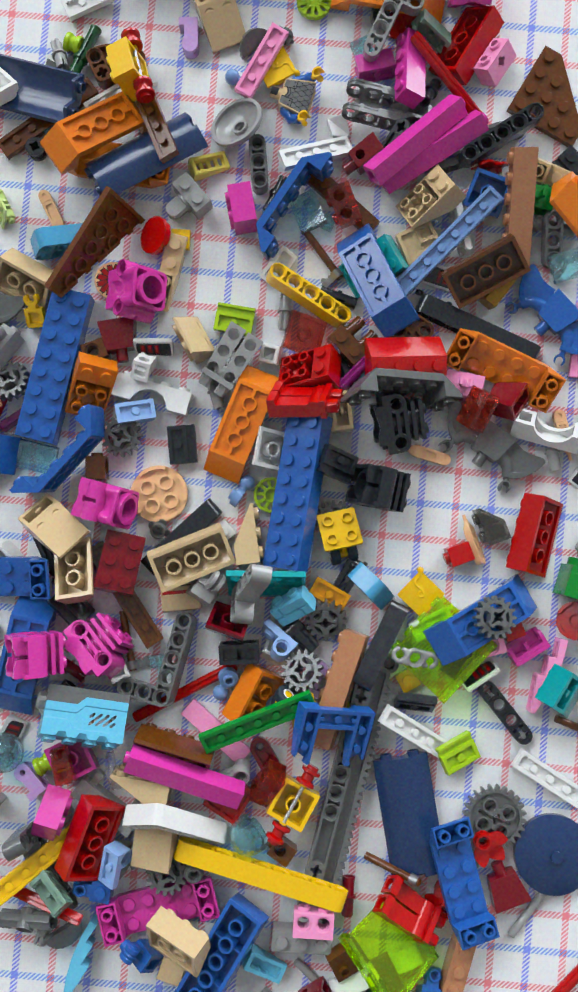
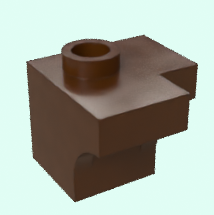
[325,942,364,983]

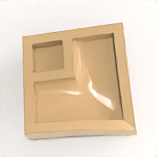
[395,221,438,266]

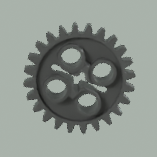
[462,784,527,848]

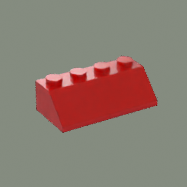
[428,5,505,85]
[365,337,447,375]
[506,493,563,578]
[54,794,126,882]

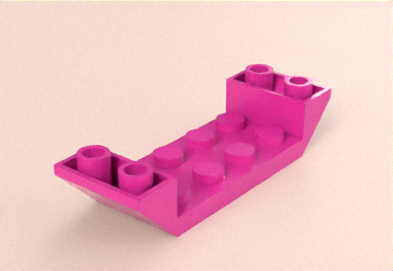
[95,876,220,947]

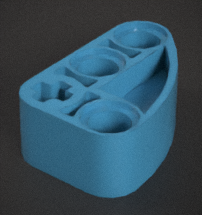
[30,223,83,260]
[347,562,395,610]

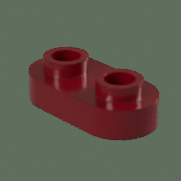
[250,736,279,775]

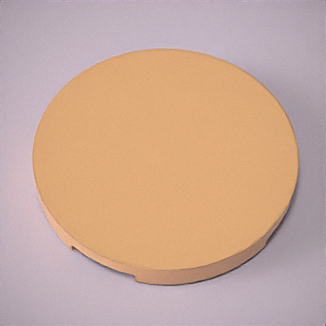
[131,466,188,522]

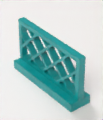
[226,570,306,597]

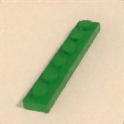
[199,690,315,754]

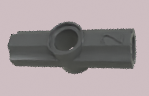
[0,907,58,933]

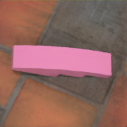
[526,637,568,714]

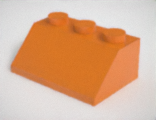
[550,171,578,238]
[221,664,285,721]

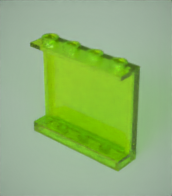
[390,596,498,704]
[338,902,439,992]

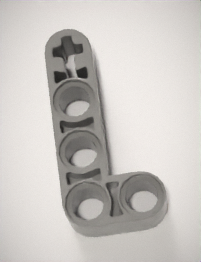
[362,0,425,62]
[230,564,272,625]

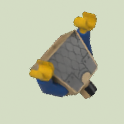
[270,66,325,127]

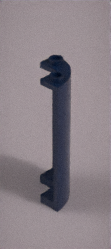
[0,54,86,123]
[84,112,208,196]
[373,749,439,877]

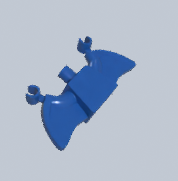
[505,264,578,366]

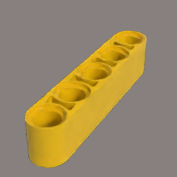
[266,263,351,328]

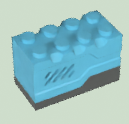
[35,684,130,751]

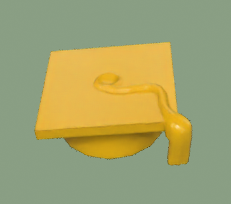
[263,46,300,88]
[397,567,445,618]

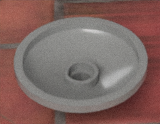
[211,98,263,147]

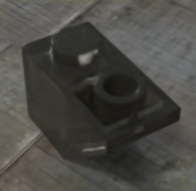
[471,508,511,546]

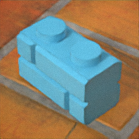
[270,585,316,626]

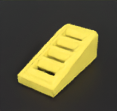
[188,151,230,181]

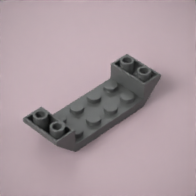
[341,368,462,412]

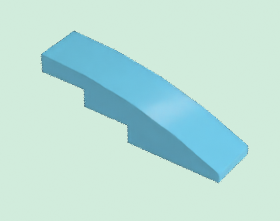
[64,914,99,992]
[242,944,287,984]

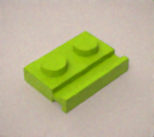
[213,302,256,336]
[435,730,481,776]

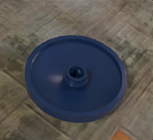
[513,813,578,896]

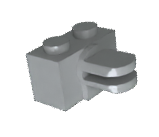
[165,172,213,220]
[185,568,227,605]

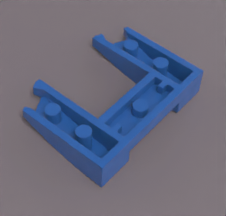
[291,701,376,766]

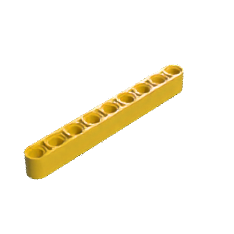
[173,836,348,913]

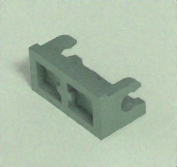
[411,8,451,54]
[30,870,73,918]

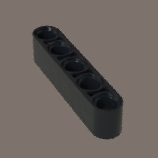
[459,102,544,168]
[141,498,222,576]
[352,600,410,691]

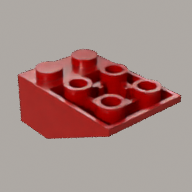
[278,344,342,389]

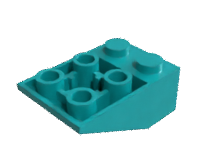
[338,234,409,299]
[535,663,578,718]

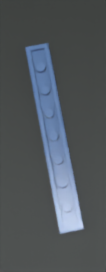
[397,185,504,297]

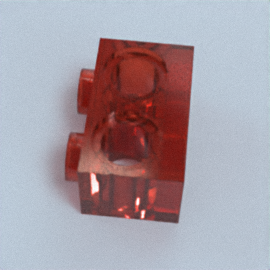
[325,180,363,230]
[456,385,501,434]
[249,759,287,808]

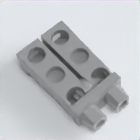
[199,321,263,397]

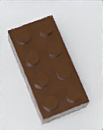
[440,233,531,309]

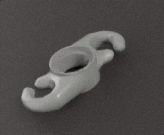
[391,646,439,669]

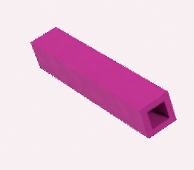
[363,94,468,186]
[382,110,489,194]
[122,744,245,810]

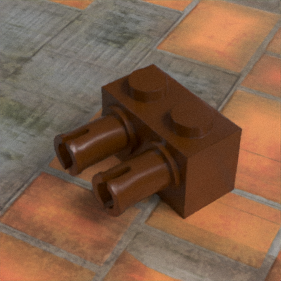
[327,316,379,367]

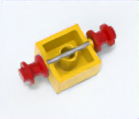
[106,27,155,103]
[266,763,320,847]

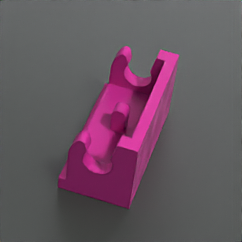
[354,48,396,82]
[505,627,551,667]

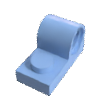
[114,398,156,424]
[261,619,298,662]
[98,840,132,890]

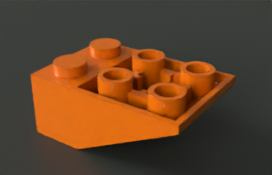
[64,352,118,415]

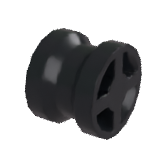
[25,137,47,161]

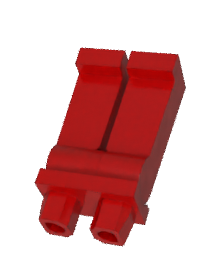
[266,381,344,419]
[372,875,446,946]

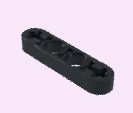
[477,680,533,745]

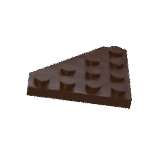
[506,45,578,147]

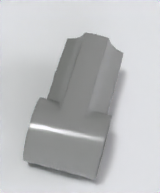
[218,758,251,785]

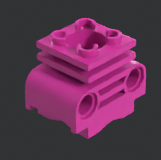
[63,613,135,680]
[4,630,67,680]

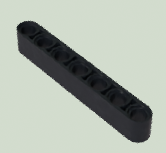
[415,294,541,359]

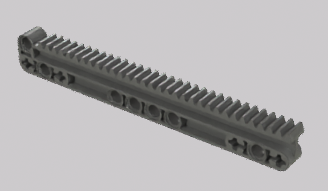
[297,649,399,924]

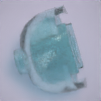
[0,732,24,773]
[229,814,267,857]

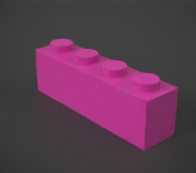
[394,27,426,109]

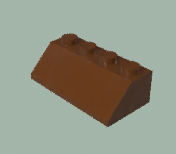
[133,723,215,769]

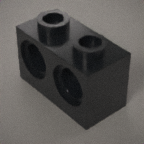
[218,639,260,665]

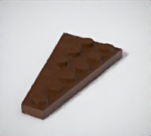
[44,186,145,298]

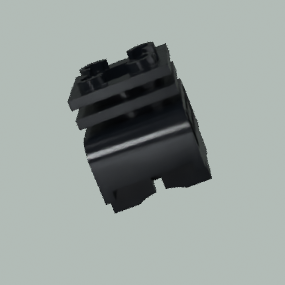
[369,392,429,455]
[345,464,411,512]

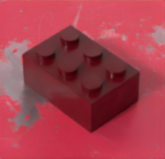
[93,529,146,597]

